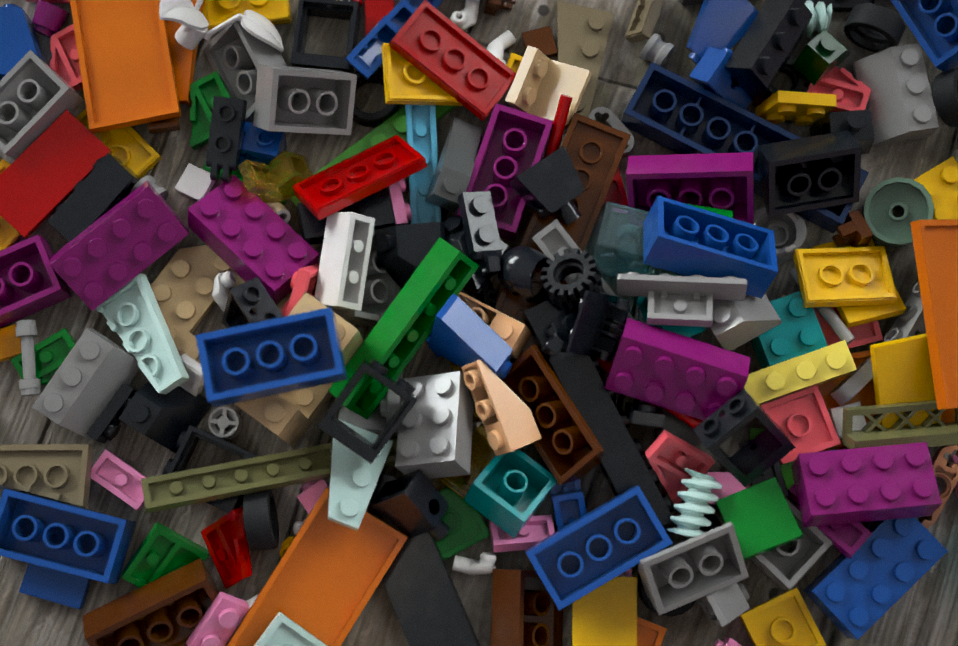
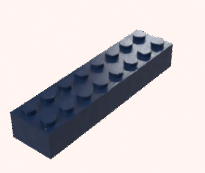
[621,62,869,233]

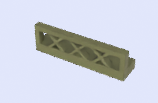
[842,400,958,449]

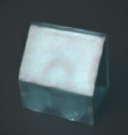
[592,201,654,278]

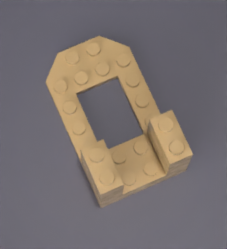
[150,245,364,448]

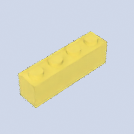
[743,340,857,405]

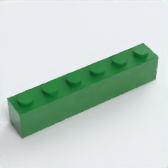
[328,237,479,419]

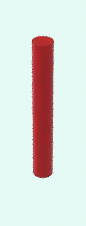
[544,94,573,158]

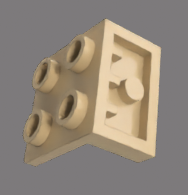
[505,46,592,127]

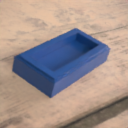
[19,563,92,609]

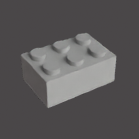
[253,64,357,135]
[395,371,474,479]

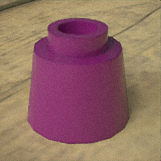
[32,0,69,38]

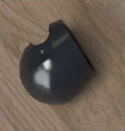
[498,246,550,303]

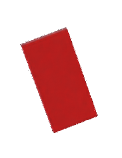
[388,0,516,121]
[0,110,112,239]
[292,135,427,220]

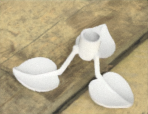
[159,0,284,53]

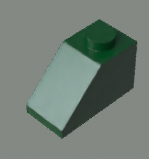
[792,30,851,85]

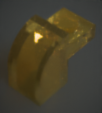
[238,151,313,203]
[438,423,495,498]

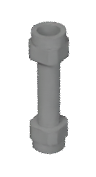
[15,320,41,396]

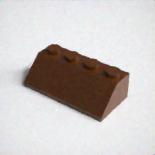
[500,345,604,486]
[82,558,219,646]
[491,569,563,646]

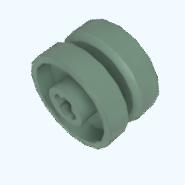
[862,177,934,248]

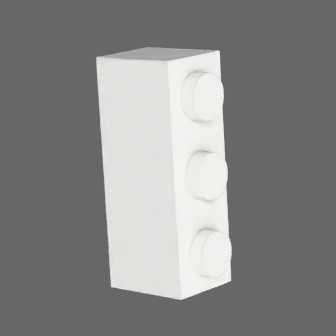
[314,212,375,311]

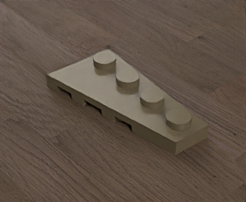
[557,0,614,118]
[0,444,94,509]

